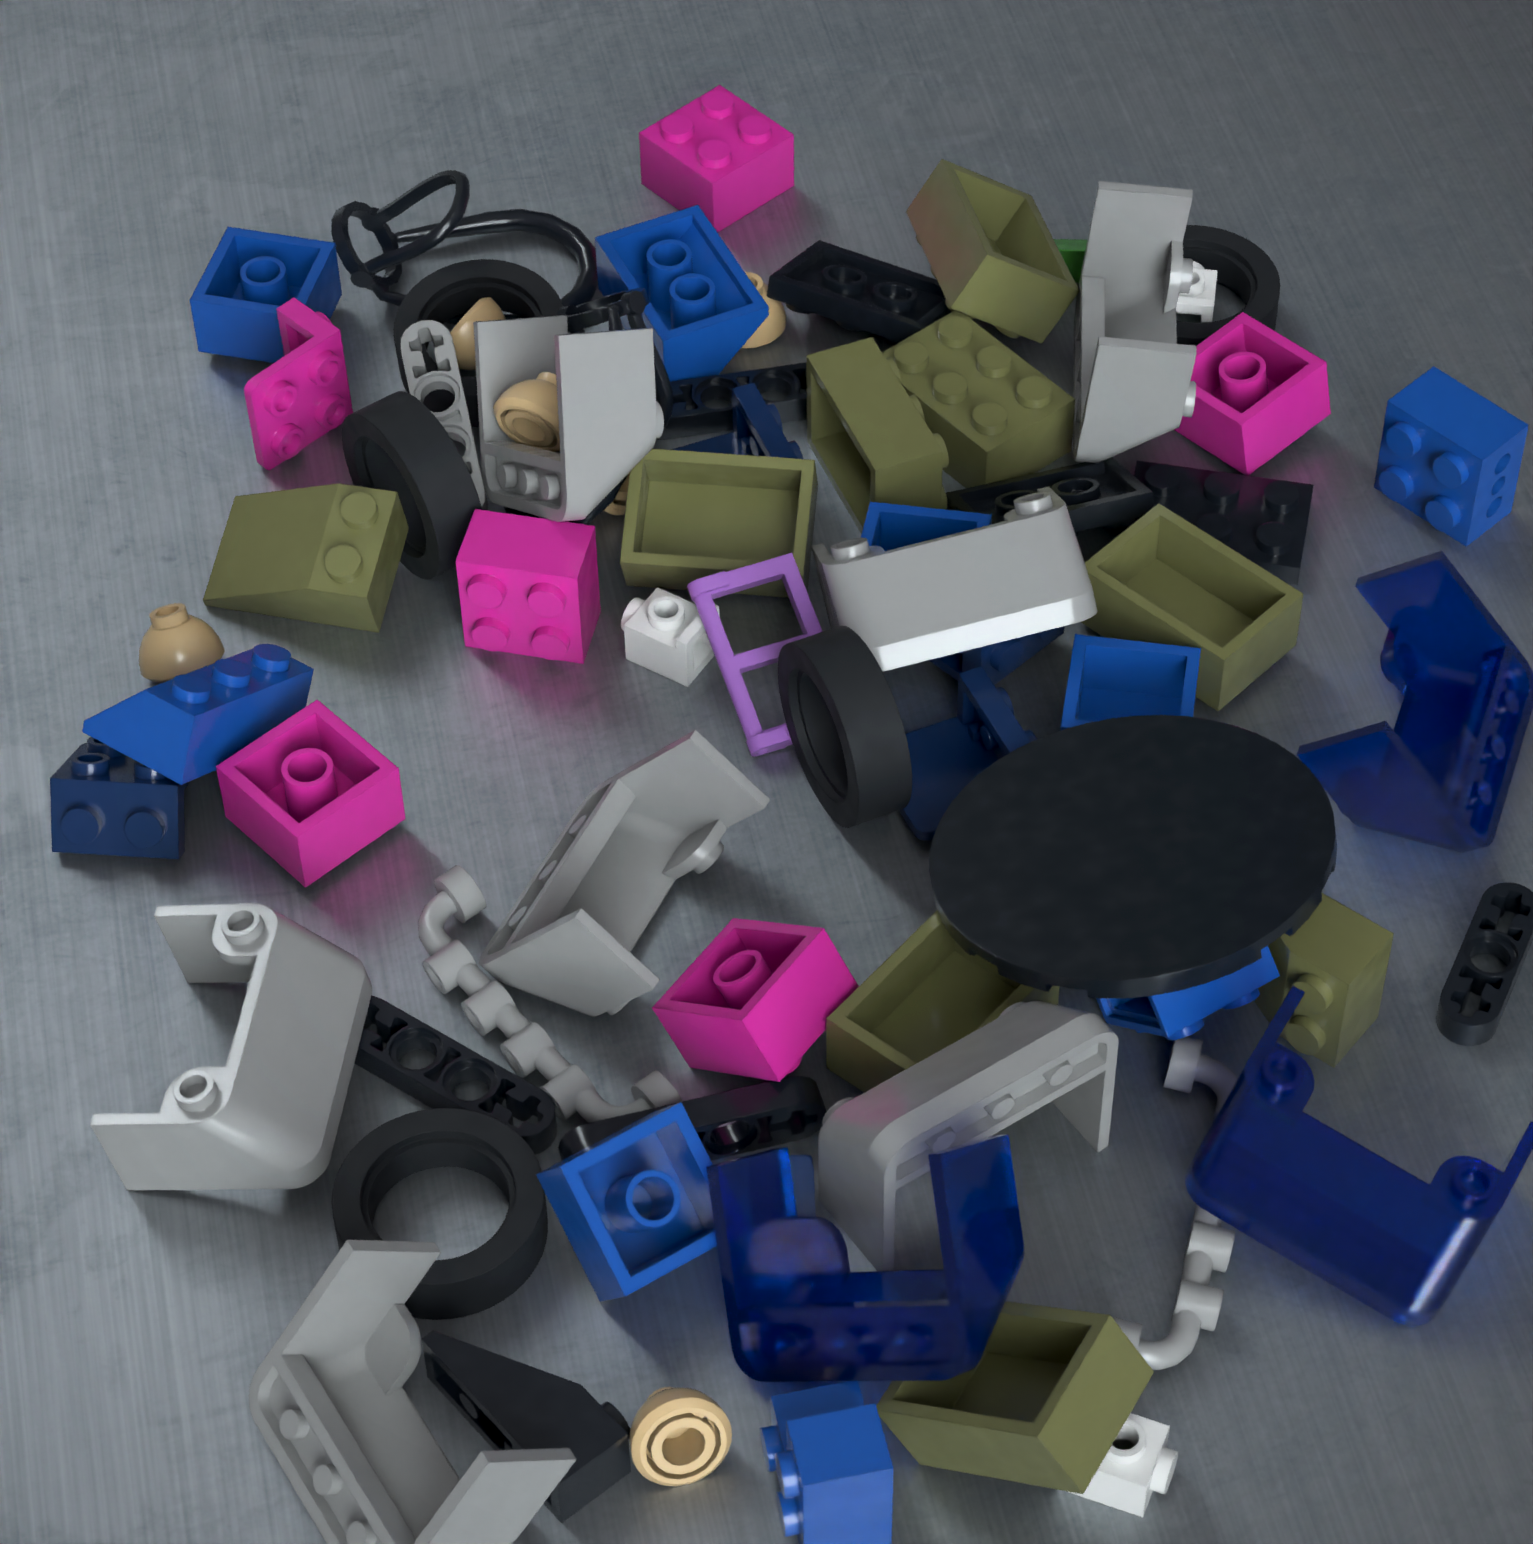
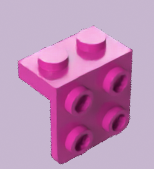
[244,297,353,470]

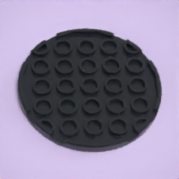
[929,715,1337,998]

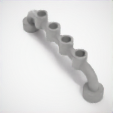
[418,865,682,1123]
[1113,1037,1257,1370]

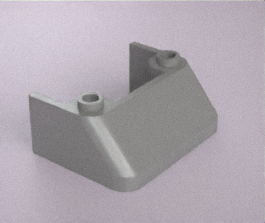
[1073,181,1197,463]
[473,315,664,522]
[811,487,1098,672]
[479,729,770,1017]
[90,903,372,1190]
[818,1000,1119,1278]
[249,1240,576,1544]

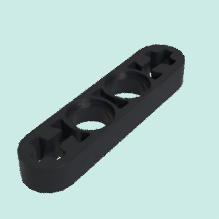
[655,362,807,440]
[354,995,557,1155]
[558,1076,827,1161]

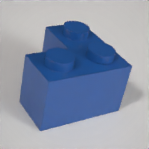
[760,1379,894,1544]

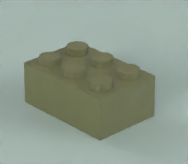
[906,159,1080,344]
[882,310,1075,488]
[806,337,949,534]
[620,448,818,598]
[1081,503,1304,711]
[826,910,1060,1093]
[876,1293,1154,1494]

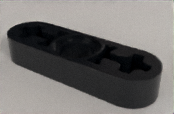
[1436,882,1533,1046]

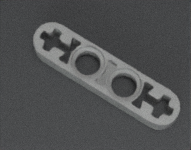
[400,320,488,511]

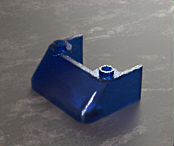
[1297,551,1533,853]
[1185,986,1533,1326]
[706,1134,1024,1382]

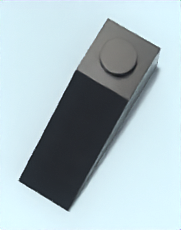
[421,1331,631,1523]

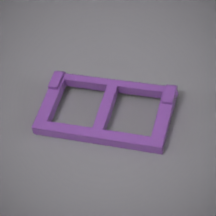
[687,553,823,757]

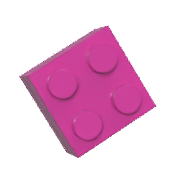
[639,85,794,233]
[1175,312,1331,476]
[456,509,601,664]
[216,700,406,888]
[652,918,859,1082]

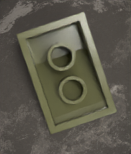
[203,483,409,633]
[1254,892,1394,1068]

